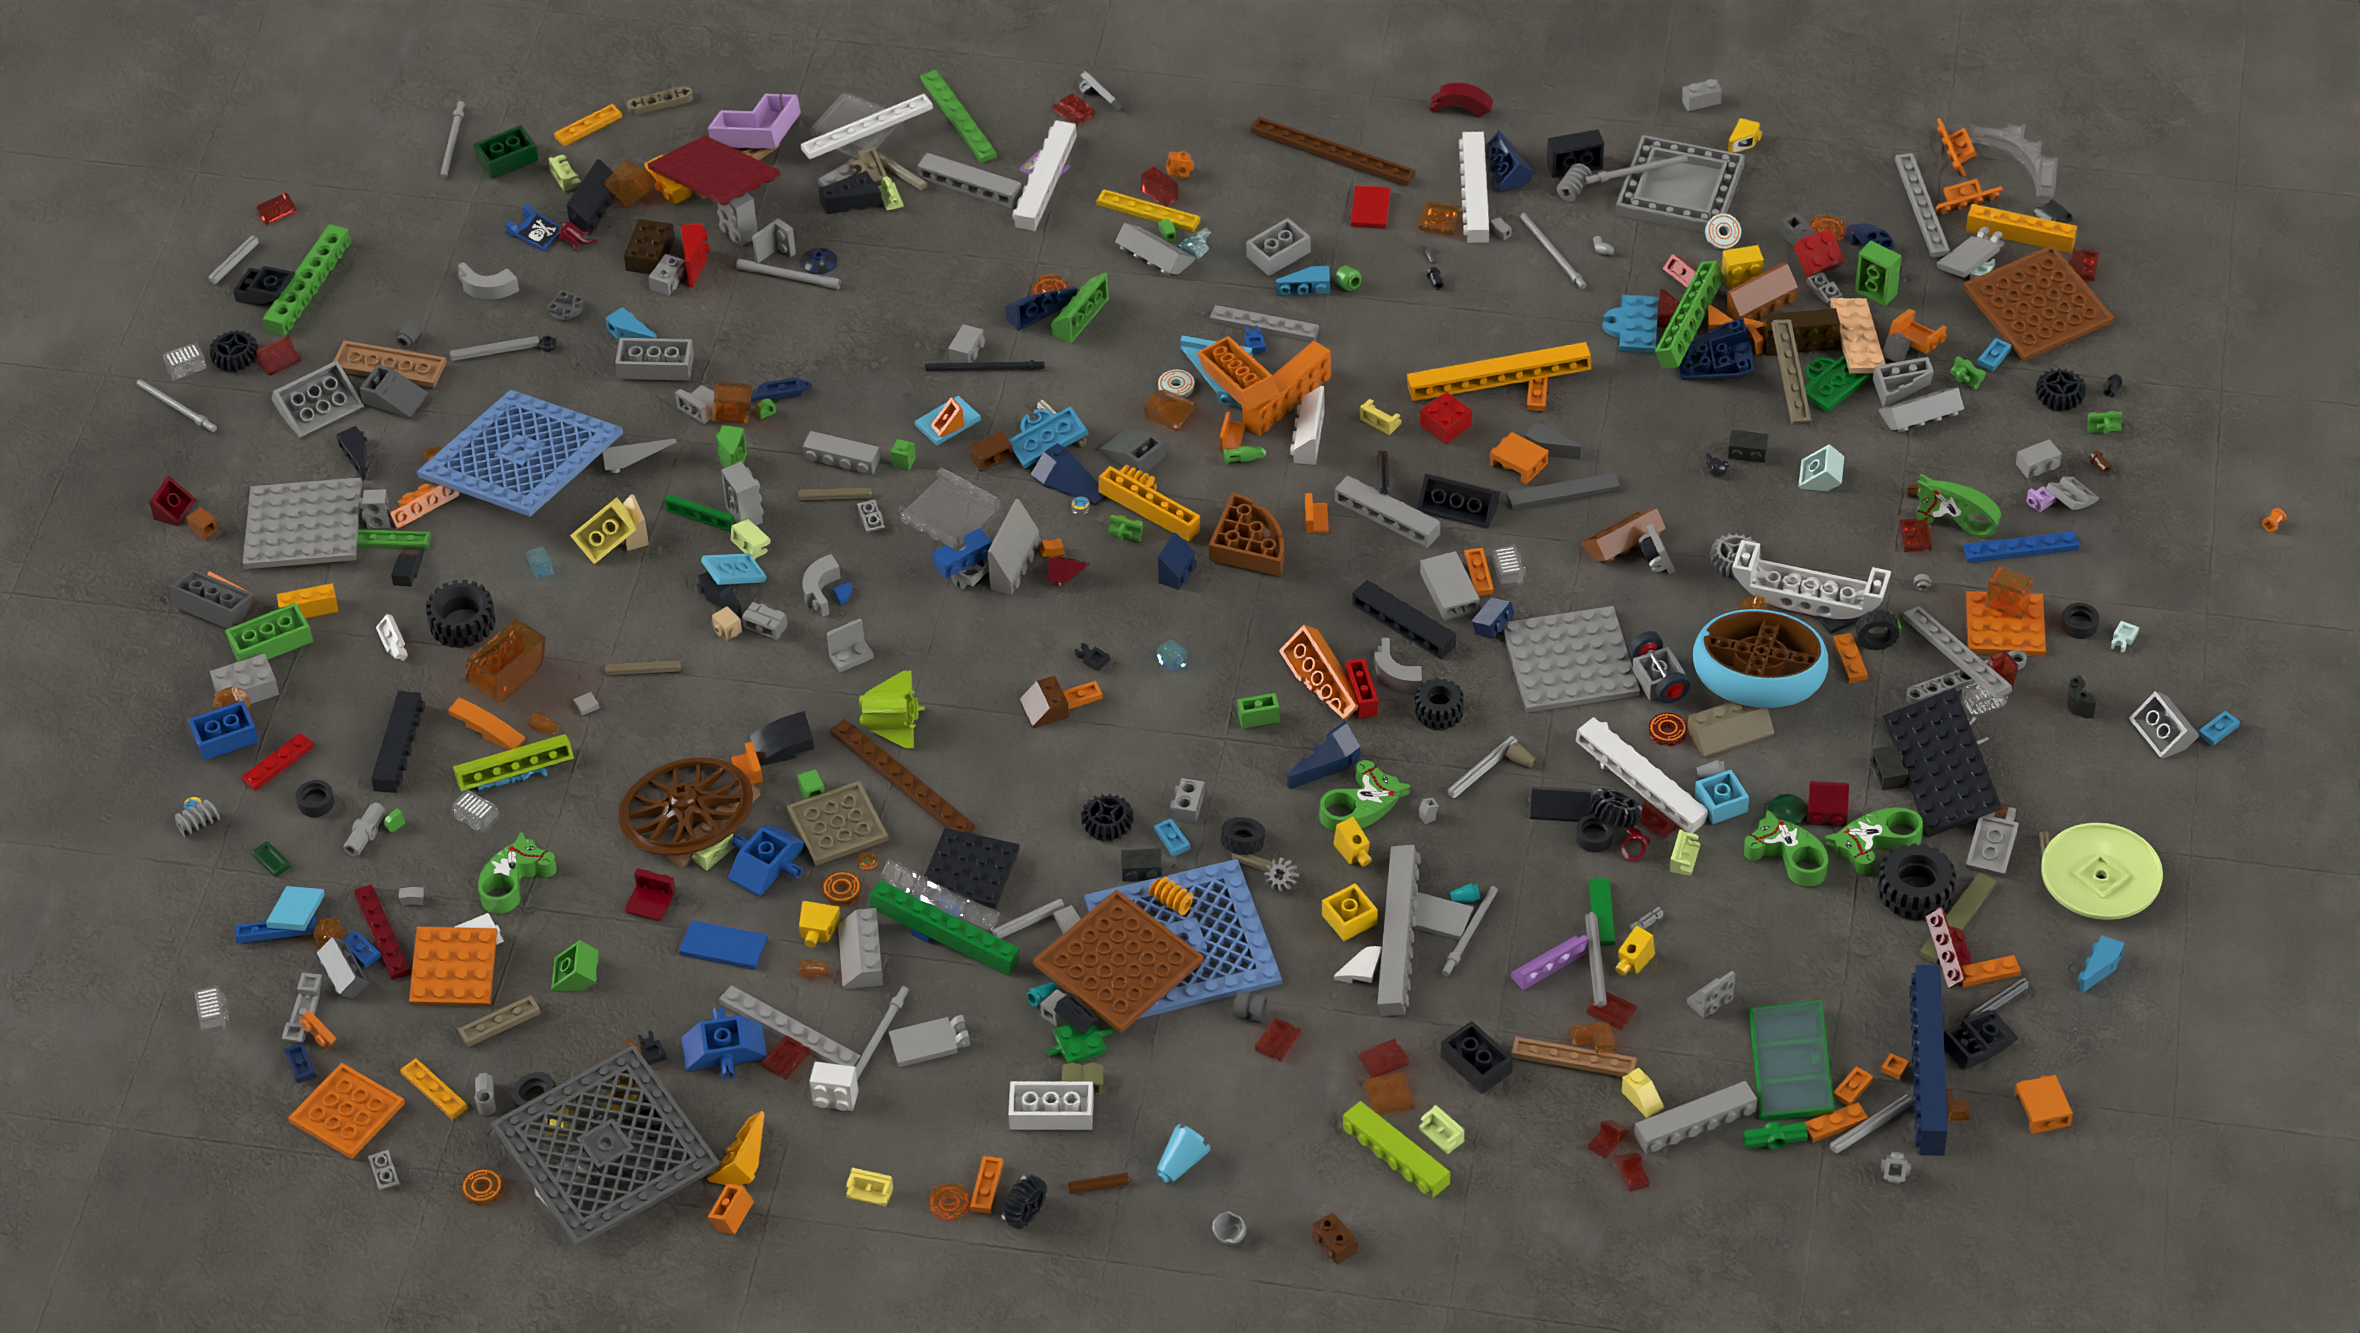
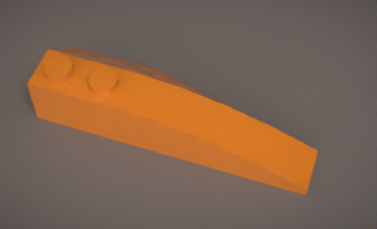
[1279,625,1358,720]

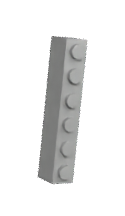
[917,153,1021,209]
[1335,475,1440,548]
[1634,1081,1757,1154]

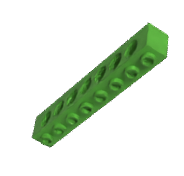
[263,224,351,336]
[1655,261,1724,368]

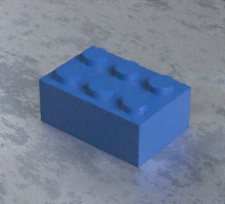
[188,701,259,761]

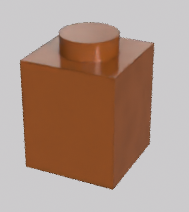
[186,507,218,540]

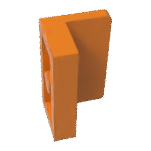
[1219,411,1245,453]
[1305,493,1329,533]
[731,742,763,785]

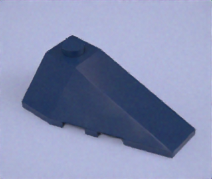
[1487,130,1535,192]
[1005,286,1078,331]
[1031,443,1107,506]
[1287,721,1360,789]

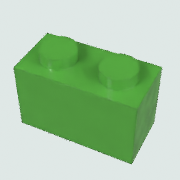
[1237,693,1280,729]

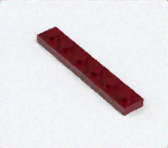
[353,884,411,980]

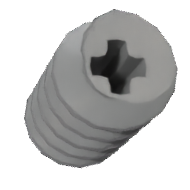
[1557,164,1592,201]
[175,799,220,837]

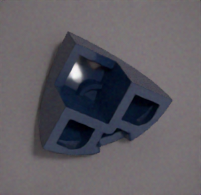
[1845,223,1894,249]

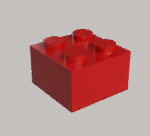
[1793,229,1845,278]
[1420,391,1472,444]

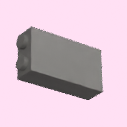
[1420,551,1480,621]

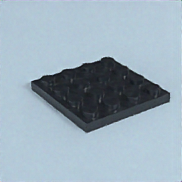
[920,828,1020,909]

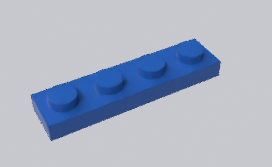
[235,915,316,943]

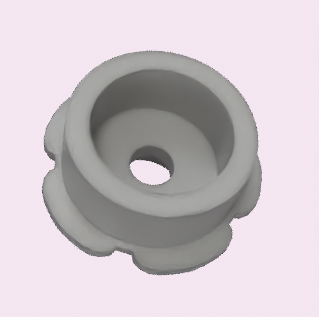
[1913,574,1932,591]

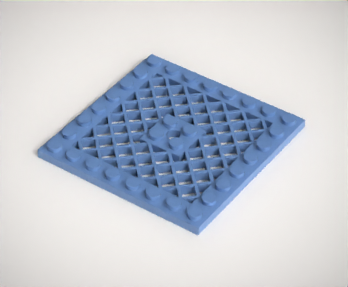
[417,390,623,517]
[1084,859,1282,1019]

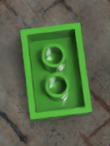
[1855,241,1901,307]

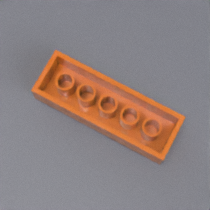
[1197,336,1280,411]
[1242,341,1331,437]

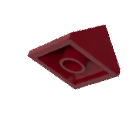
[149,475,196,526]

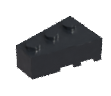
[818,171,883,214]

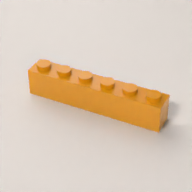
[1966,204,2077,253]
[1099,466,1200,542]

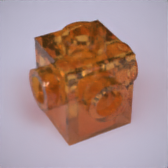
[1739,595,1770,611]
[313,918,345,949]

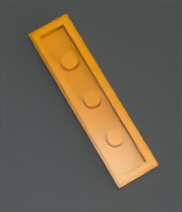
[554,104,622,147]
[400,1058,468,1120]

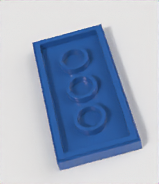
[679,920,768,970]

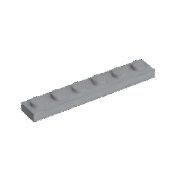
[1210,305,1319,342]

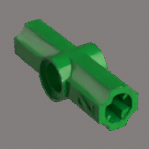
[1742,1122,1808,1149]

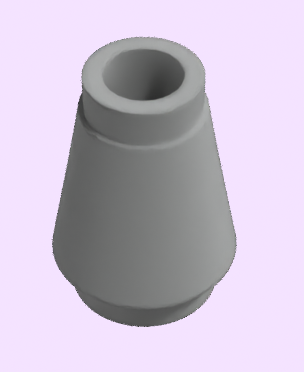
[1697,760,1725,779]

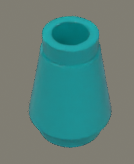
[1450,883,1480,903]
[1027,982,1057,1007]

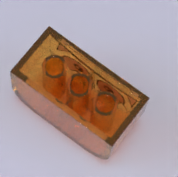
[465,618,546,703]

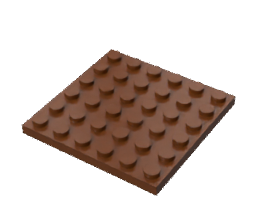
[1962,245,2115,362]
[1033,889,1204,1033]

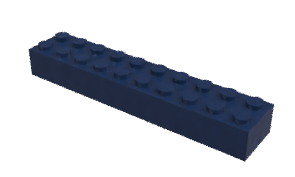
[1909,965,1948,1156]

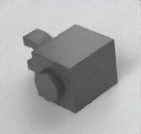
[1882,332,1911,363]

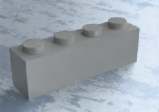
[802,431,881,475]

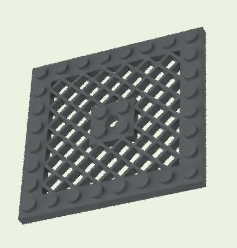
[491,1044,720,1248]

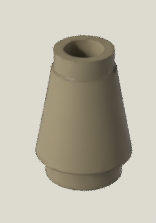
[1506,743,1536,768]

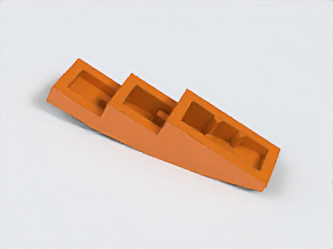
[448,697,526,750]

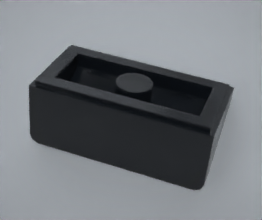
[1054,993,1100,1036]

